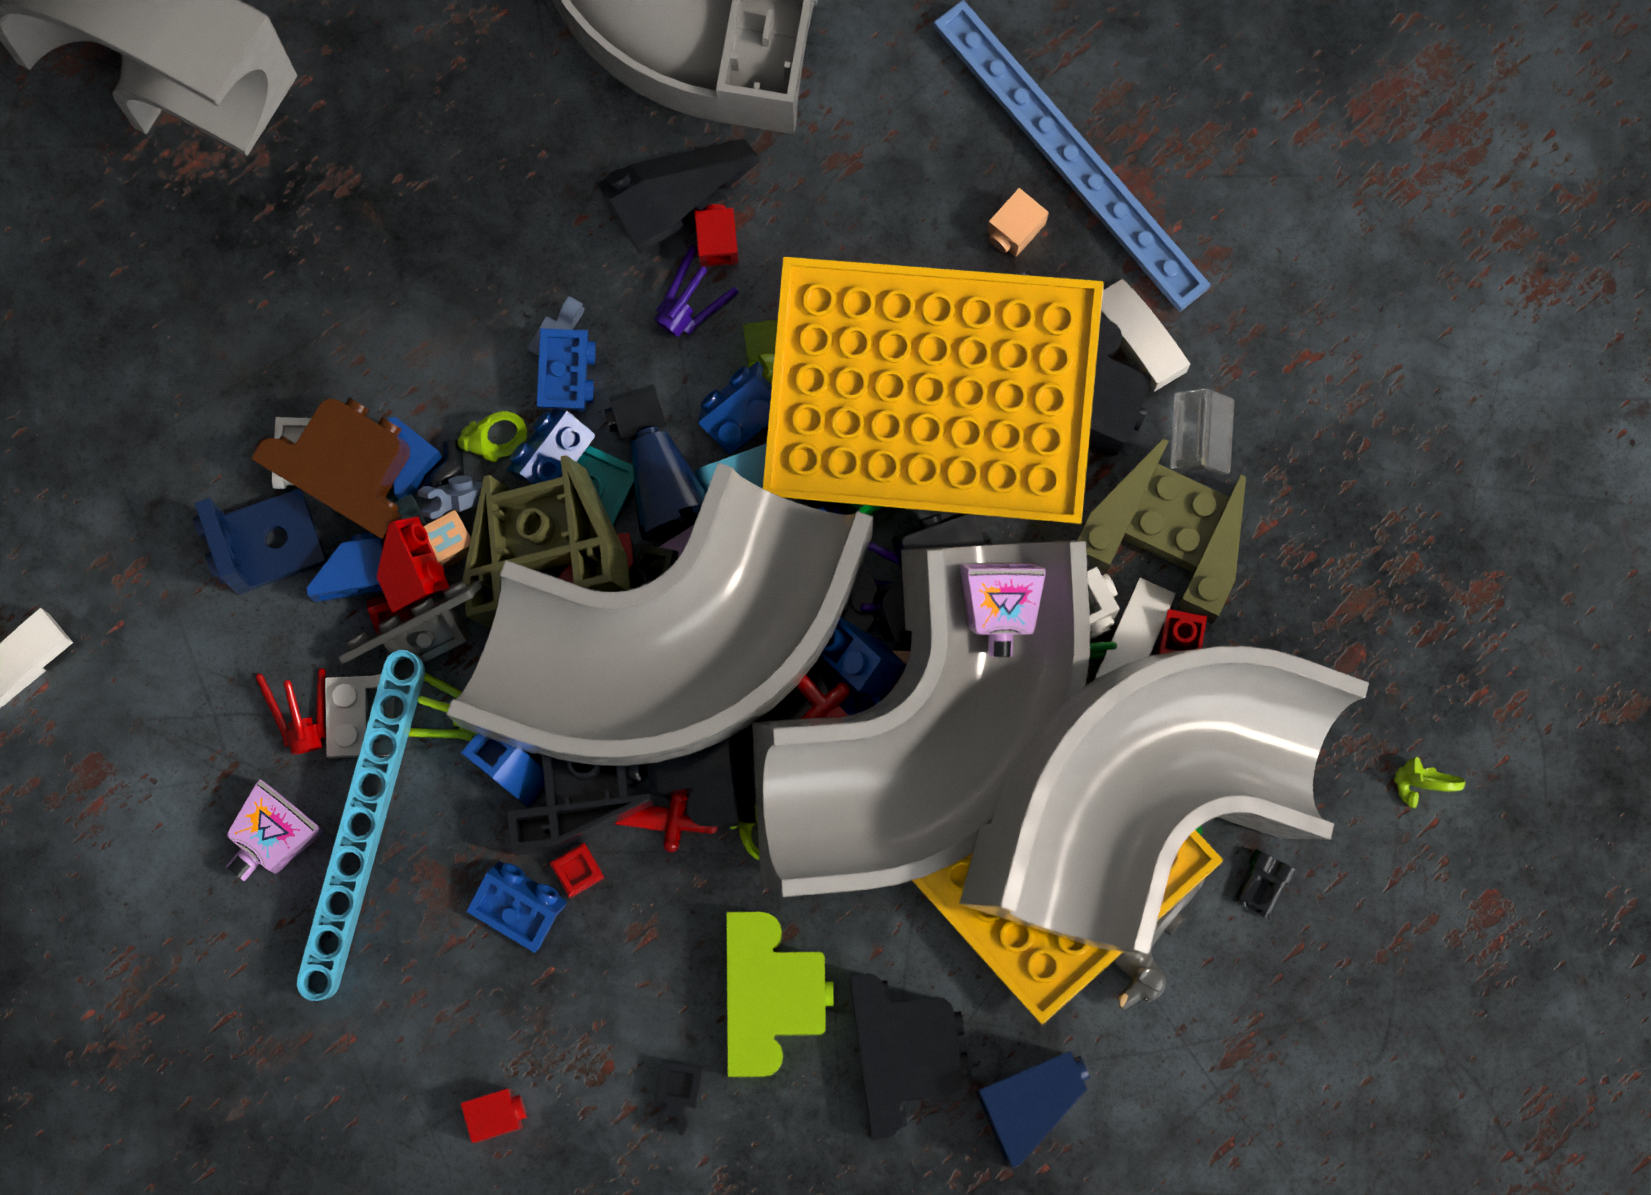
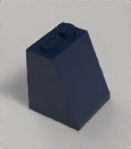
[975,1051,1090,1168]

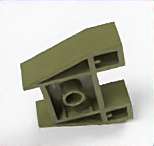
[1078,438,1246,624]
[463,455,631,628]

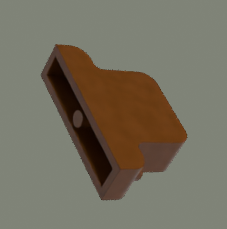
[251,397,410,540]

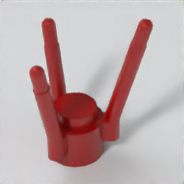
[256,668,326,755]

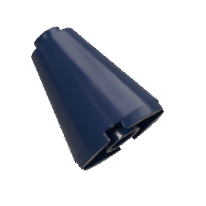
[630,427,706,541]

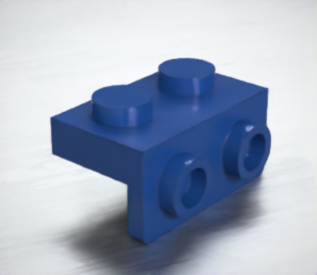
[698,361,772,455]
[507,409,595,484]

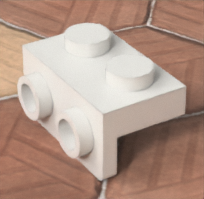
[1087,567,1120,641]

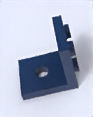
[193,488,327,595]

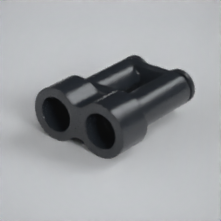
[1233,849,1299,919]

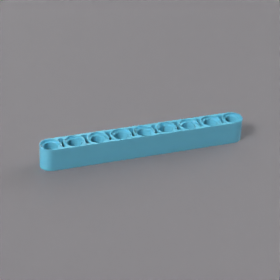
[297,650,425,1001]

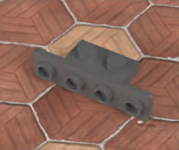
[338,580,483,674]

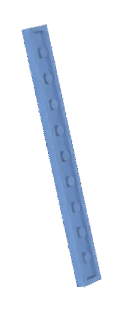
[933,0,1211,312]

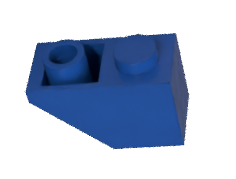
[820,617,907,698]
[461,734,545,808]

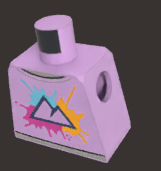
[960,564,1045,657]
[226,779,325,882]

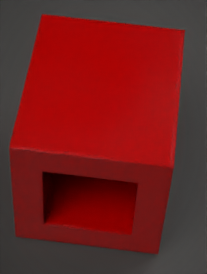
[695,204,739,267]
[460,1089,527,1143]

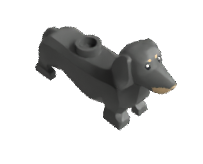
[1114,879,1205,1011]

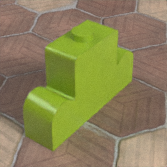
[727,912,833,1078]

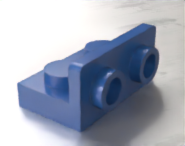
[537,328,596,413]
[466,861,567,953]

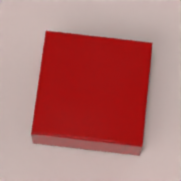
[550,843,605,899]

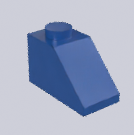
[307,533,384,603]

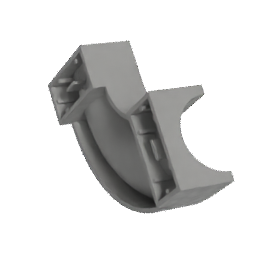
[0,0,297,156]
[552,0,818,134]
[447,463,873,766]
[752,541,1090,897]
[959,646,1369,954]

